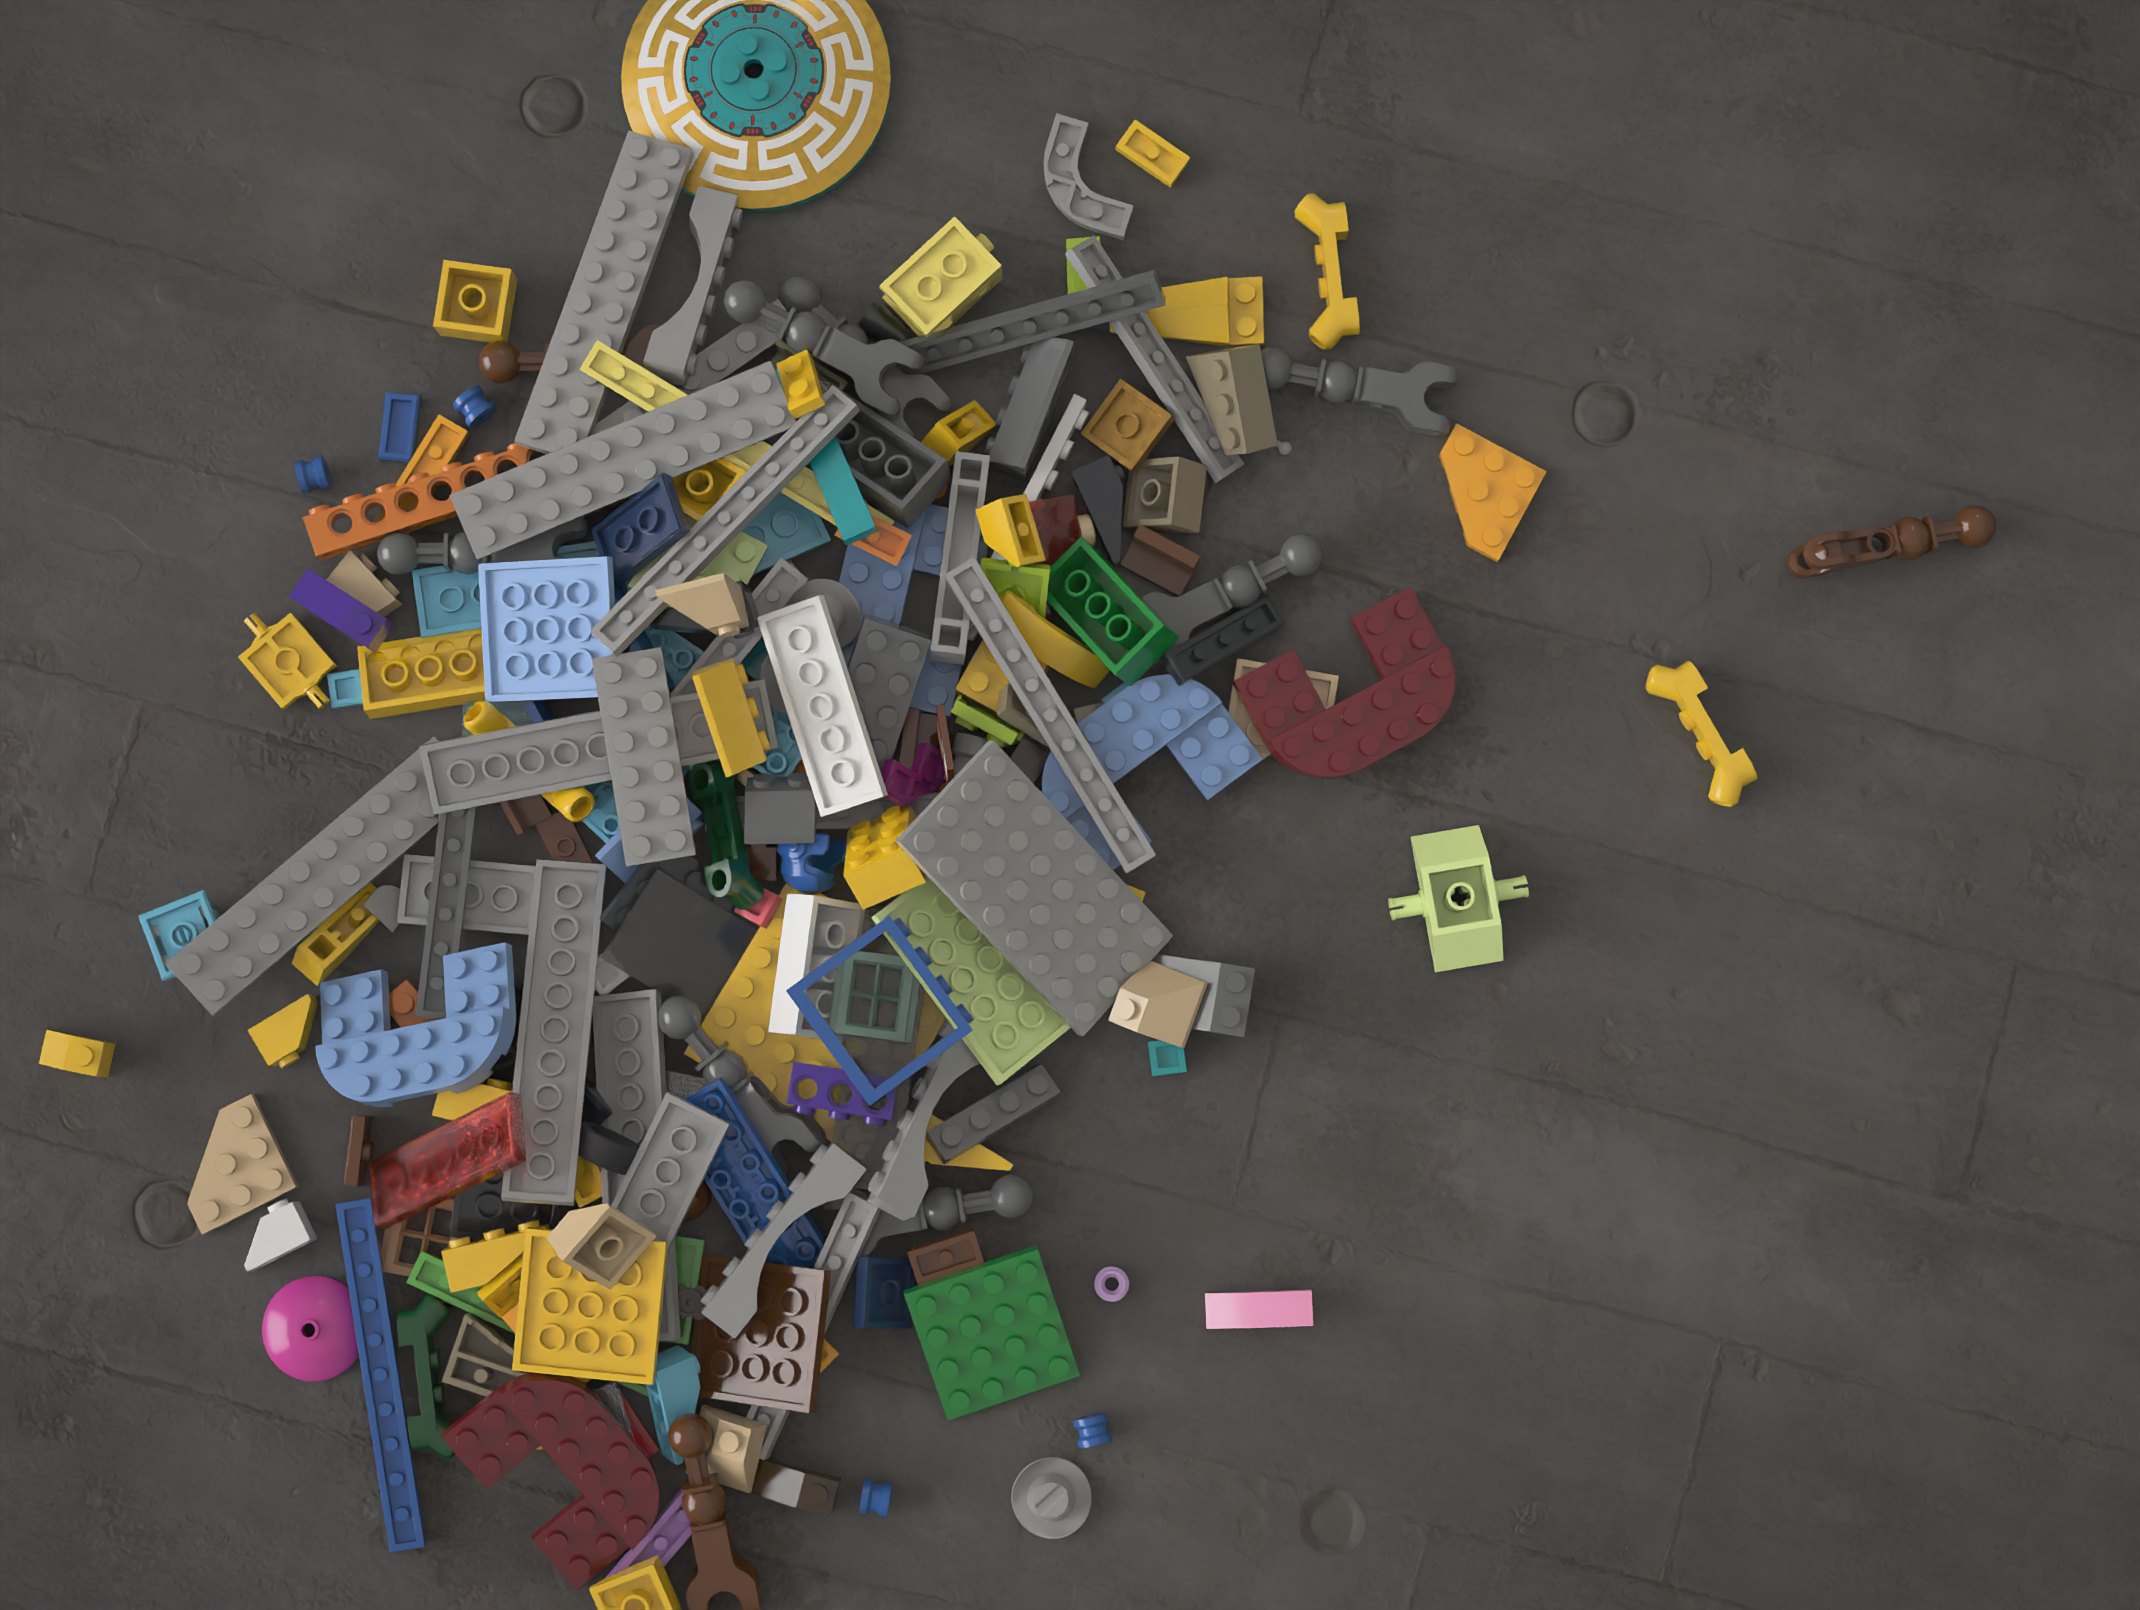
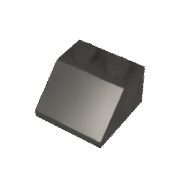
[744,773,819,844]

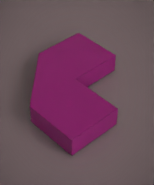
[881,743,944,805]

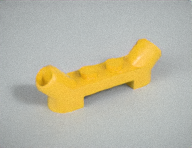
[1295,193,1360,350]
[1645,661,1757,807]
[464,700,596,822]

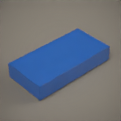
[378,392,422,463]

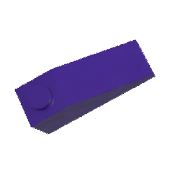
[289,568,394,653]

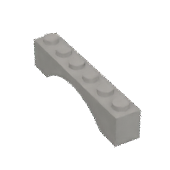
[644,186,743,386]
[929,451,990,665]
[867,1019,980,1221]
[700,1142,867,1339]

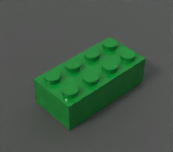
[1047,537,1180,686]

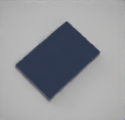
[591,473,690,588]

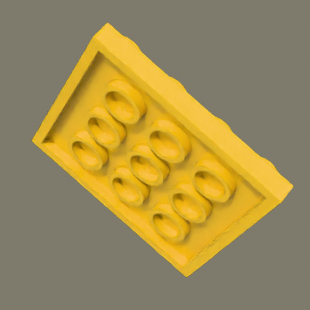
[512,1227,668,1385]

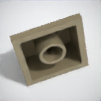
[1122,457,1207,534]

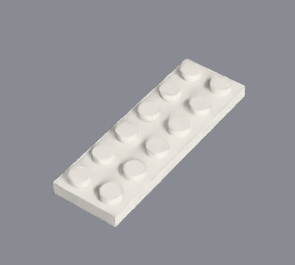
[757,595,888,817]

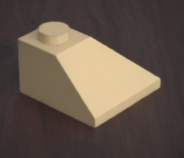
[655,573,749,637]
[1108,961,1208,1048]
[546,1203,656,1289]
[686,1404,767,1493]

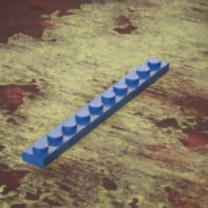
[336,1198,427,1552]

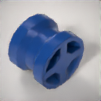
[453,385,496,428]
[295,455,331,494]
[1073,1413,1112,1448]
[859,1478,893,1518]

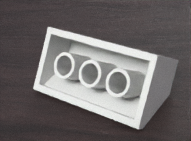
[768,894,866,1042]

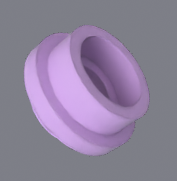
[1094,1266,1129,1302]

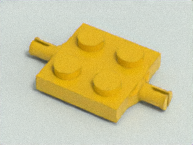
[238,612,337,710]

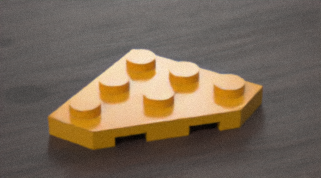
[1439,423,1547,562]

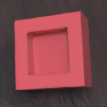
[734,889,783,929]

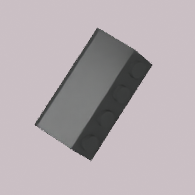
[983,337,1074,482]

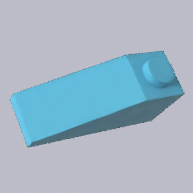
[646,1345,700,1465]

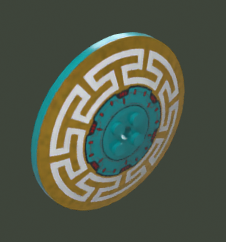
[621,0,891,212]

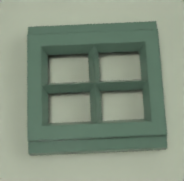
[829,949,920,1043]

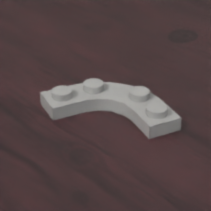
[1044,113,1134,241]

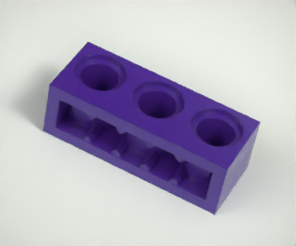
[786,1062,898,1126]

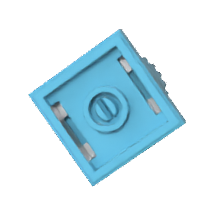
[138,890,222,981]

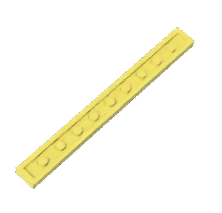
[579,340,895,526]

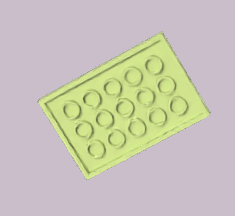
[871,875,1071,1085]

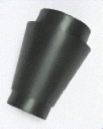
[858,302,910,342]

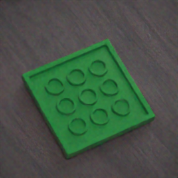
[903,1246,1080,1421]

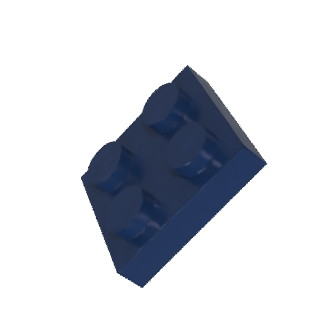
[854,1257,915,1329]

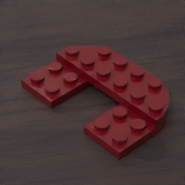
[1232,587,1455,779]
[441,1372,659,1590]

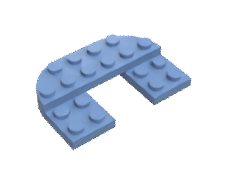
[839,504,989,718]
[1042,675,1263,870]
[315,942,516,1107]

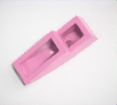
[1205,1289,1313,1329]

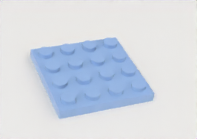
[478,556,615,702]

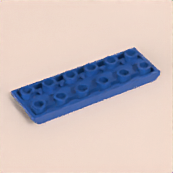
[684,1078,826,1268]

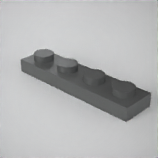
[925,1064,1061,1164]

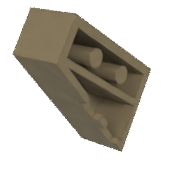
[1186,344,1278,455]
[442,1313,543,1397]

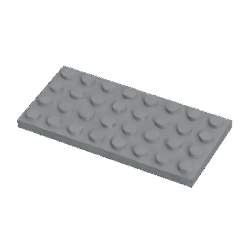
[895,741,1173,1036]

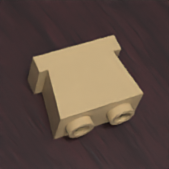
[326,550,403,617]

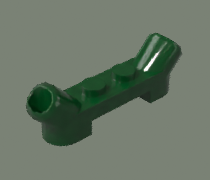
[689,759,765,910]
[397,1294,455,1459]

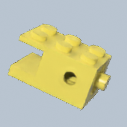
[879,216,1003,337]

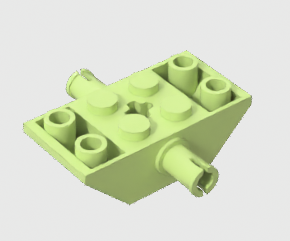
[1388,825,1529,972]

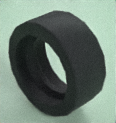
[578,1121,640,1175]

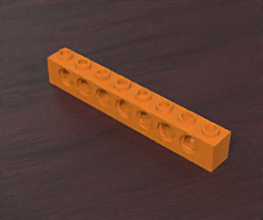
[303,443,546,561]

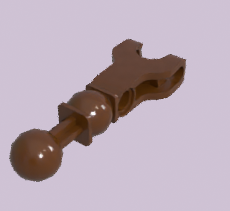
[478,324,663,384]
[1787,505,1996,578]
[668,1413,761,1610]

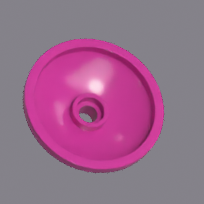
[262,1276,359,1381]

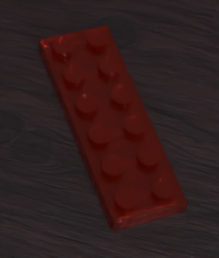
[370,1092,526,1229]

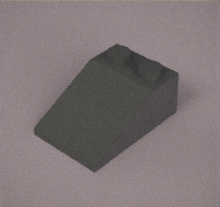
[1151,954,1255,1038]

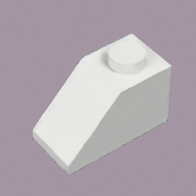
[244,1199,318,1272]

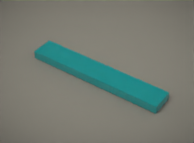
[775,368,878,546]

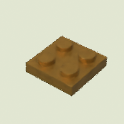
[1080,378,1176,473]

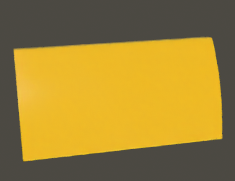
[357,628,485,719]
[589,1555,682,1610]

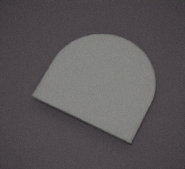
[364,885,400,932]

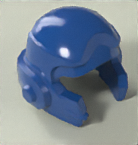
[777,834,847,894]

